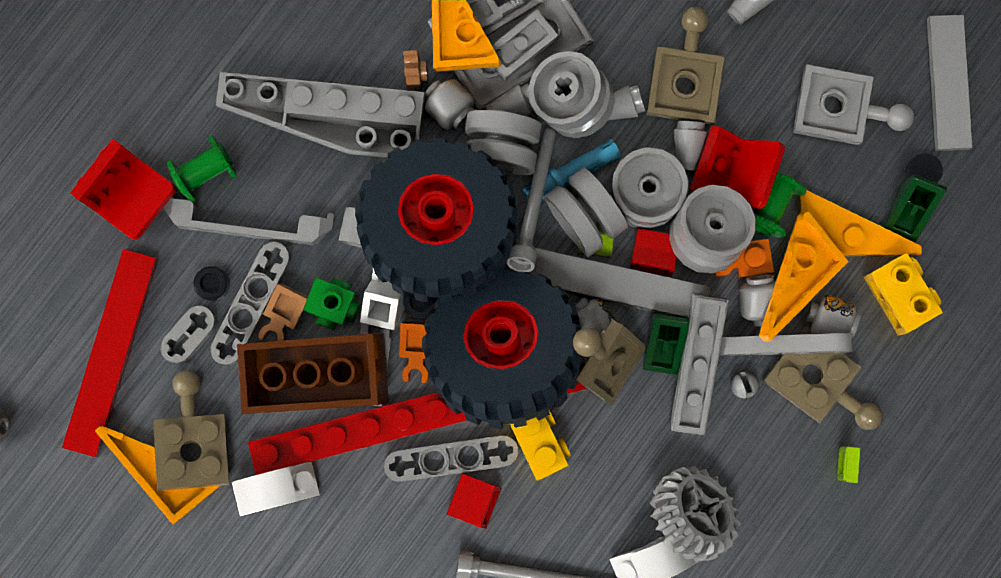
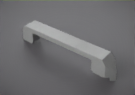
[163,197,334,246]

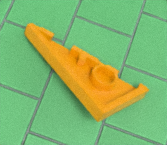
[432,0,501,72]
[798,190,922,256]
[759,211,849,342]
[95,426,220,525]

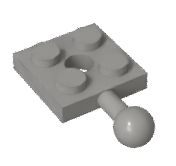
[792,64,914,145]

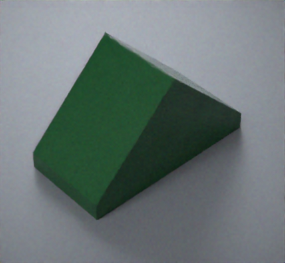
[884,174,947,242]
[643,314,690,375]

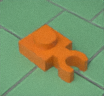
[713,239,774,279]
[399,322,430,383]

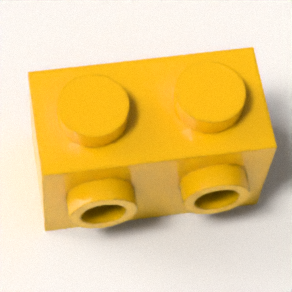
[863,253,943,336]
[510,410,571,481]

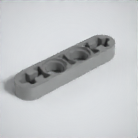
[210,242,291,366]
[719,333,853,356]
[384,435,518,482]

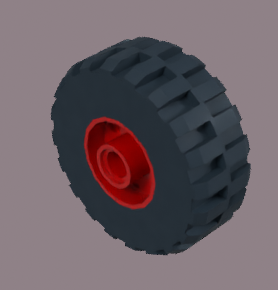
[355,138,517,303]
[422,267,584,429]

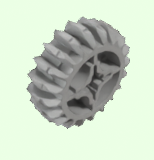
[650,466,741,563]

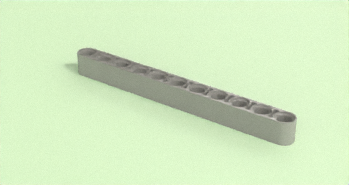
[338,207,711,319]

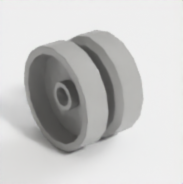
[528,51,615,138]
[465,110,542,175]
[609,147,688,230]
[544,167,628,257]
[669,185,756,274]

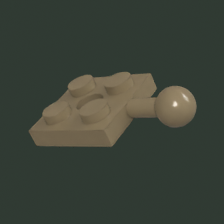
[646,7,724,126]
[573,319,646,405]
[763,326,883,430]
[153,370,229,491]

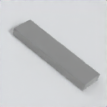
[927,15,972,151]
[669,293,729,435]

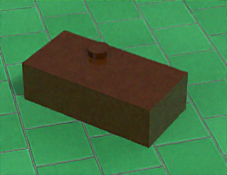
[237,333,389,414]

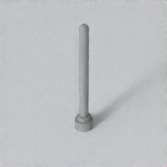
[507,128,556,272]
[456,550,592,578]

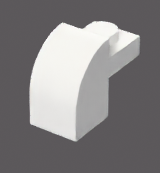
[360,268,404,330]
[232,461,320,516]
[610,536,698,578]

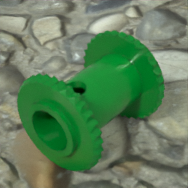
[167,136,237,202]
[754,172,806,238]

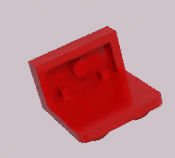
[689,126,785,209]
[70,139,176,240]

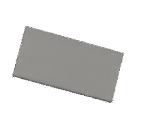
[453,0,594,110]

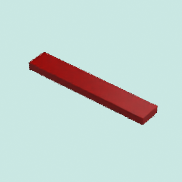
[62,249,158,457]

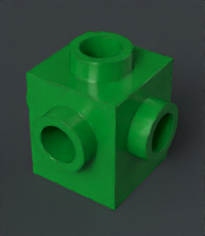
[303,278,360,330]

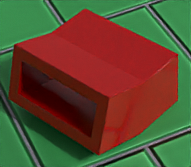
[629,228,676,278]
[447,473,502,529]

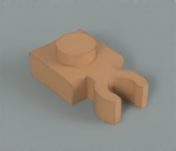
[403,50,428,92]
[258,282,308,341]

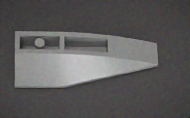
[215,72,427,158]

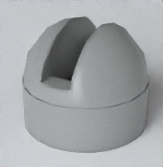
[730,371,759,399]

